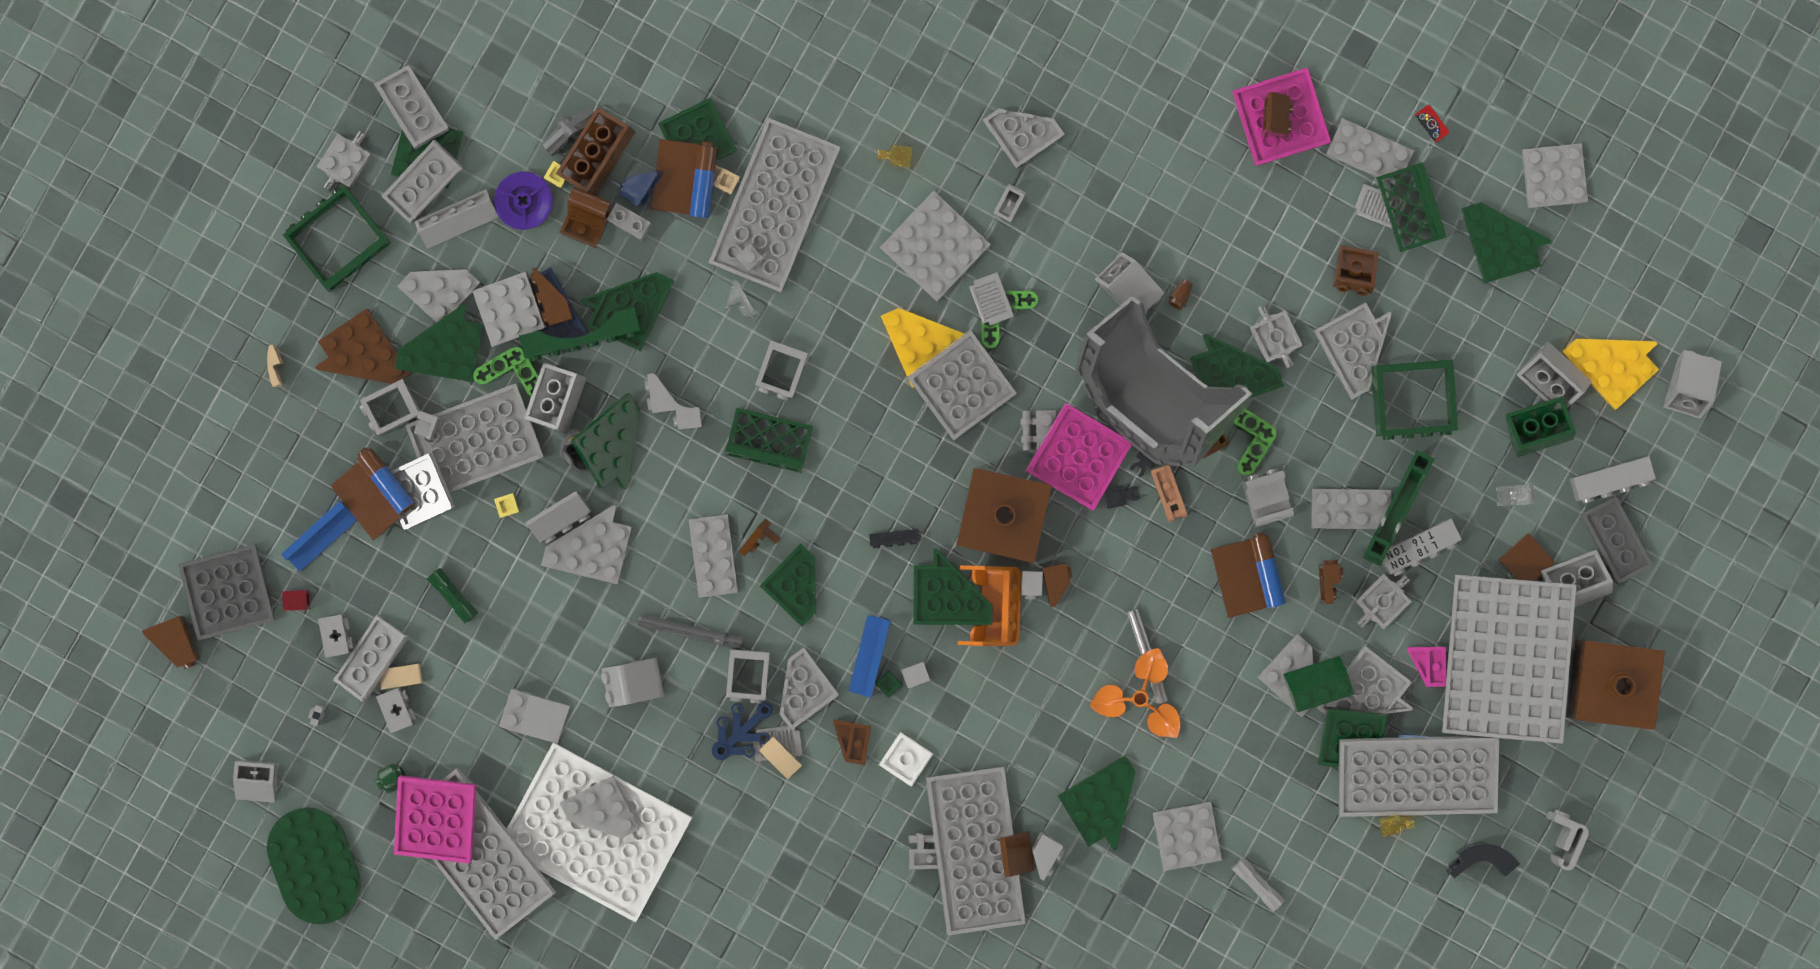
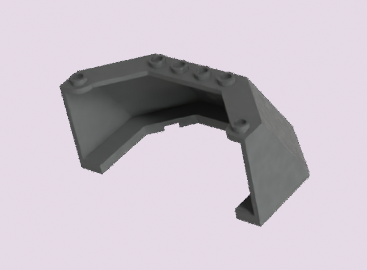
[1075,296,1252,467]

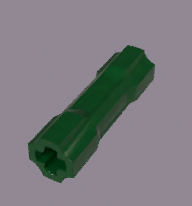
[427,568,478,624]

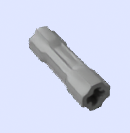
[1231,857,1285,912]

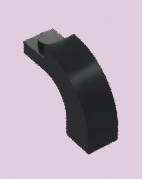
[1446,842,1520,879]

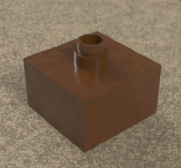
[956,468,1052,563]
[1566,639,1665,730]

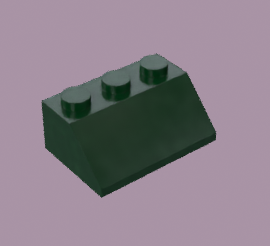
[1505,397,1576,457]
[1283,656,1354,712]

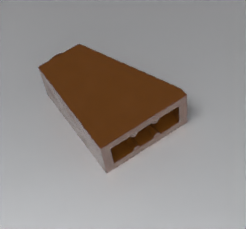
[142,616,200,669]

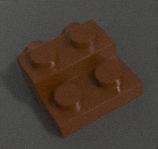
[1333,245,1379,296]
[1318,560,1343,604]

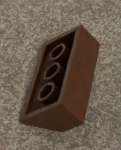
[556,107,635,196]

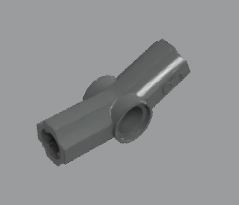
[542,107,594,156]

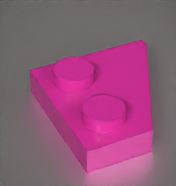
[1407,647,1446,687]

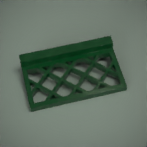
[1376,162,1447,252]
[725,408,813,473]

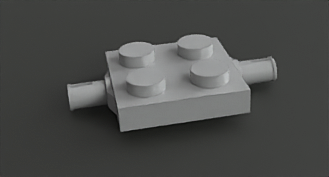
[317,131,372,191]
[1249,305,1303,368]
[1355,574,1412,629]

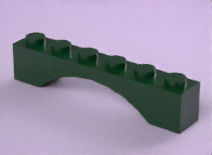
[519,307,642,362]
[1363,450,1435,567]

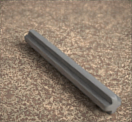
[1127,609,1168,704]

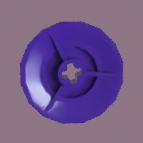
[494,171,553,230]

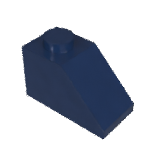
[619,170,664,206]

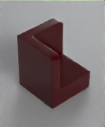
[282,590,310,611]

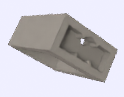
[755,341,809,401]
[360,379,421,436]
[726,649,770,704]

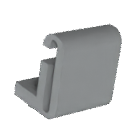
[1242,468,1294,527]
[601,657,664,707]
[1545,809,1589,870]

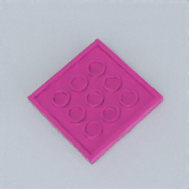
[1232,67,1331,167]
[1026,403,1132,511]
[394,775,477,864]

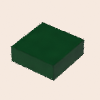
[875,670,903,698]

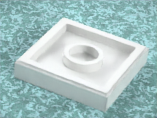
[879,732,933,787]

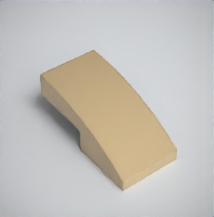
[713,165,740,194]
[267,344,284,388]
[380,664,423,690]
[759,737,802,779]

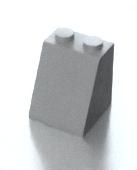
[1094,252,1164,315]
[1663,350,1722,419]

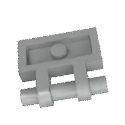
[1020,410,1056,451]
[908,833,938,869]

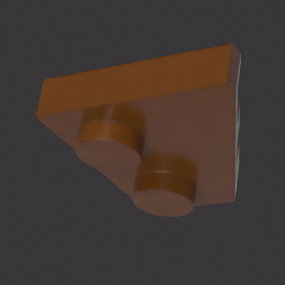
[833,719,871,765]

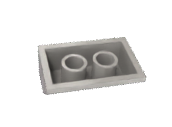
[1516,342,1592,408]
[524,363,587,434]
[525,491,592,544]
[1541,550,1613,607]

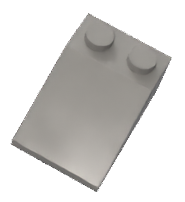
[499,688,570,744]

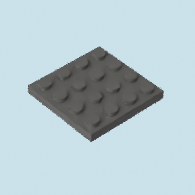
[178,544,276,641]

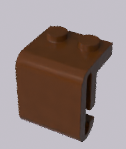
[560,187,611,248]

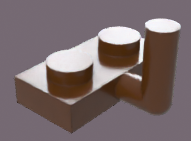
[739,518,781,557]

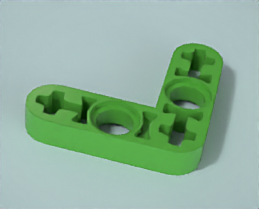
[981,291,1038,349]
[473,347,539,397]
[1233,409,1277,476]

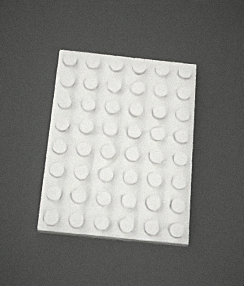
[507,742,692,922]

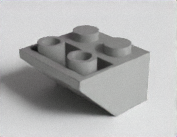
[233,760,279,803]
[1032,831,1064,881]

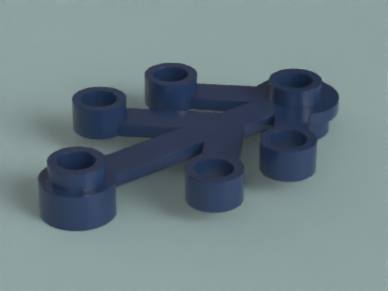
[712,702,773,760]

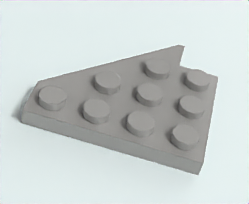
[1313,303,1392,400]
[541,505,632,584]
[1316,646,1413,715]

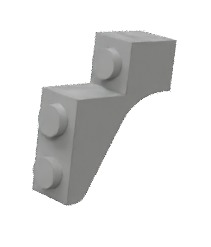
[644,373,703,430]

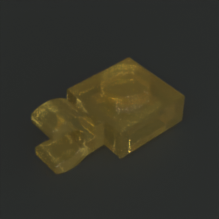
[877,145,912,168]
[1379,815,1415,837]

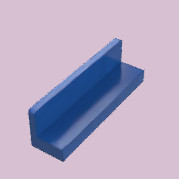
[281,501,357,571]
[849,615,890,698]

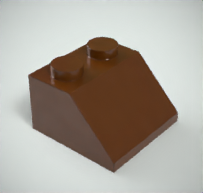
[1262,92,1293,138]
[1041,563,1073,607]

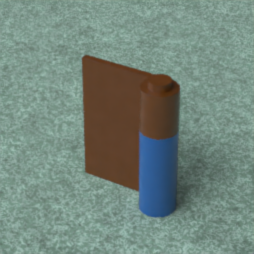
[651,139,717,218]
[330,447,415,540]
[1210,532,1286,618]

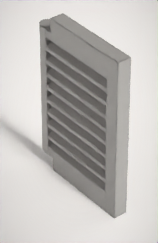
[1354,184,1407,228]
[969,272,1014,325]
[753,726,803,762]

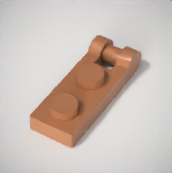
[1150,464,1187,523]

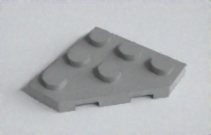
[983,109,1065,169]
[397,269,481,322]
[1257,634,1313,717]
[780,648,839,730]
[560,776,640,838]

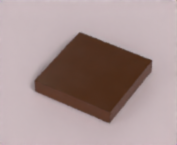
[1498,533,1555,581]
[999,831,1035,877]

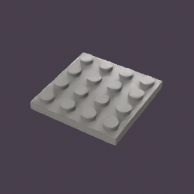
[880,191,991,302]
[907,330,1017,440]

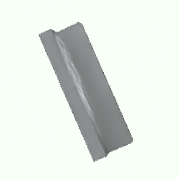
[415,189,499,248]

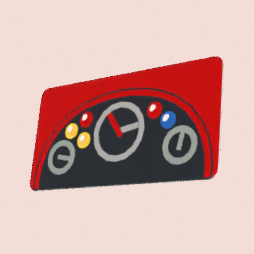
[1415,105,1449,143]

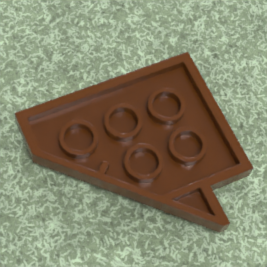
[315,308,412,384]

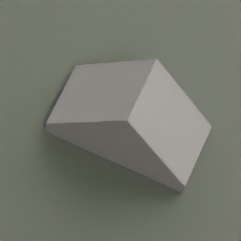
[994,184,1026,222]

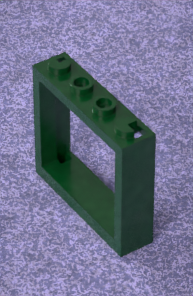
[283,186,391,292]
[1371,359,1458,440]

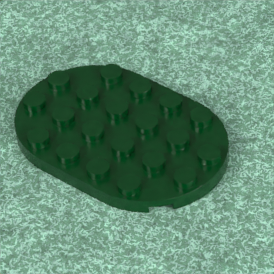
[267,808,361,924]

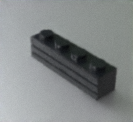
[869,529,919,549]

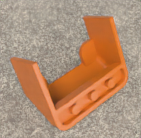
[958,565,1021,646]

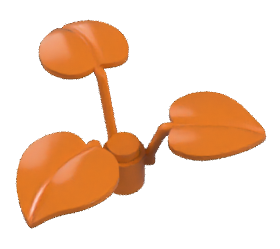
[1090,648,1180,738]

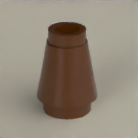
[1168,279,1193,310]

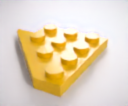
[881,308,964,388]
[1561,339,1659,410]

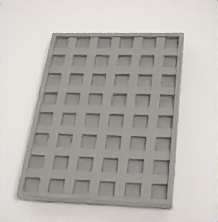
[1442,574,1576,744]

